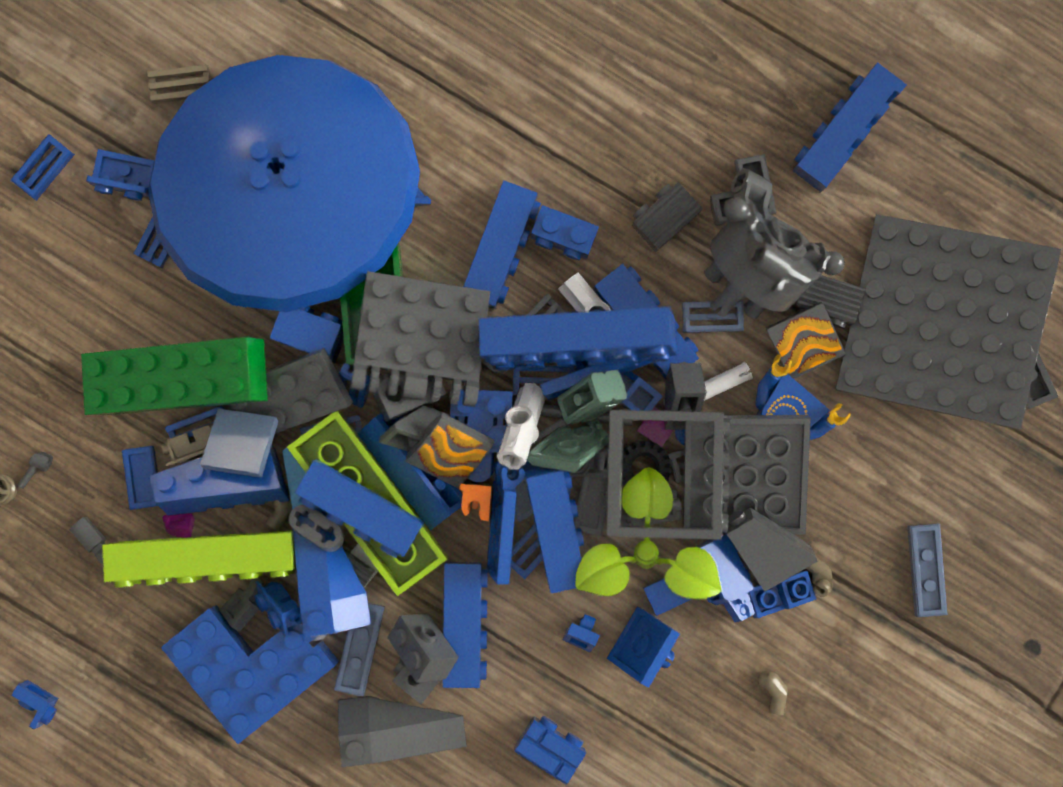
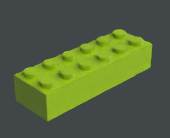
[287,410,448,596]
[102,530,296,587]

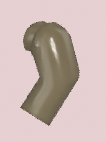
[266,487,292,531]
[805,559,833,597]
[758,671,788,715]

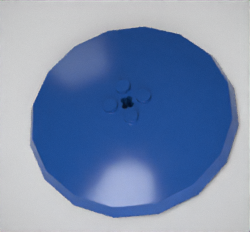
[148,55,420,312]

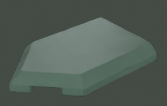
[527,420,609,472]

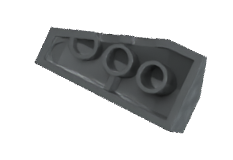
[338,696,467,767]

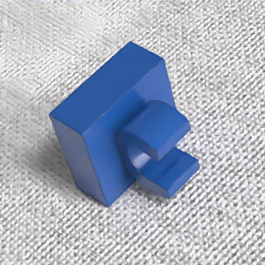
[562,614,600,652]

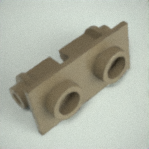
[161,422,213,466]

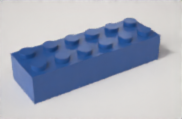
[479,307,677,370]

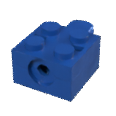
[450,389,513,482]

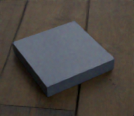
[200,408,279,478]

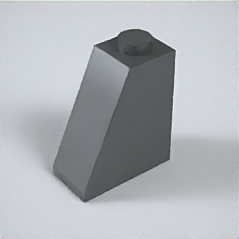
[727,507,818,592]

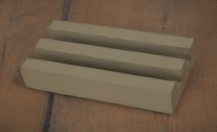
[147,64,210,103]

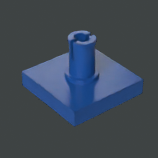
[607,606,680,688]

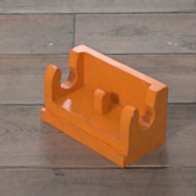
[460,483,493,521]

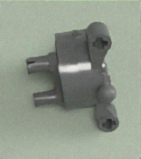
[704,168,845,319]

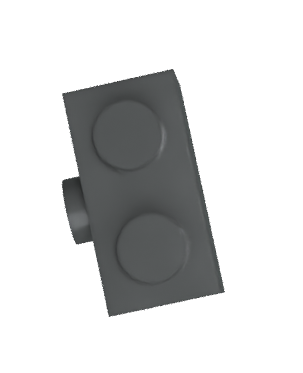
[387,613,459,683]

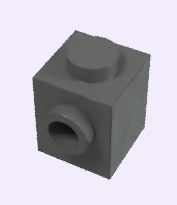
[393,659,441,704]

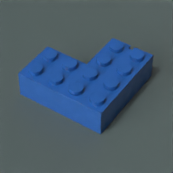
[161,605,339,744]

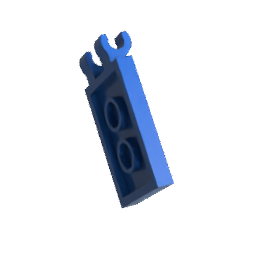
[486,461,525,584]

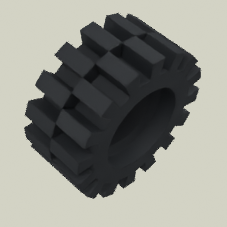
[622,441,672,487]

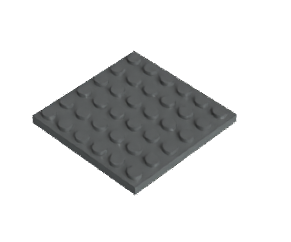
[836,214,1062,430]

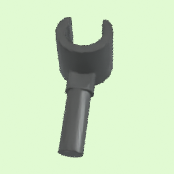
[17,452,53,489]

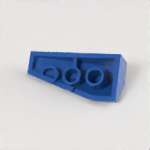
[293,507,371,638]

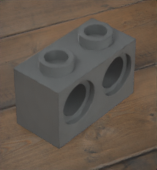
[372,372,446,423]

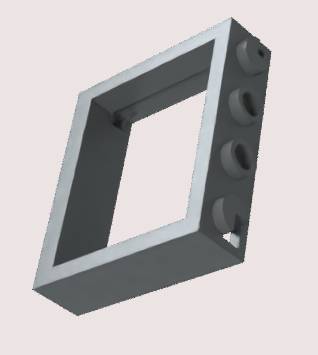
[607,410,730,540]

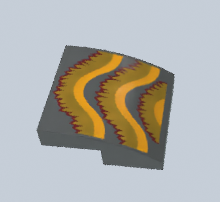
[766,301,846,379]
[405,413,494,488]

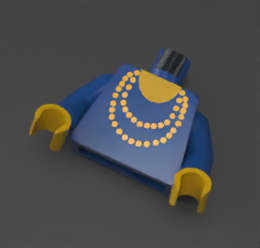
[755,354,850,440]

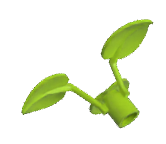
[575,467,722,599]

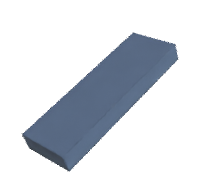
[907,524,948,617]
[334,602,385,697]

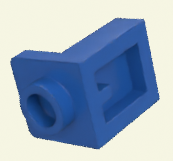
[11,680,59,730]

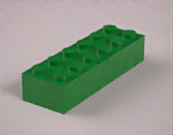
[81,337,268,415]

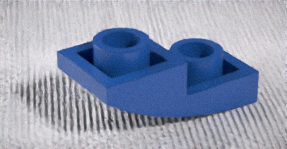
[748,570,816,618]

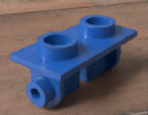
[254,580,302,638]

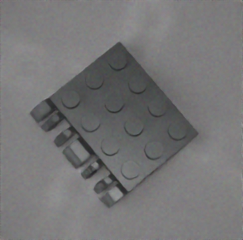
[350,271,490,407]

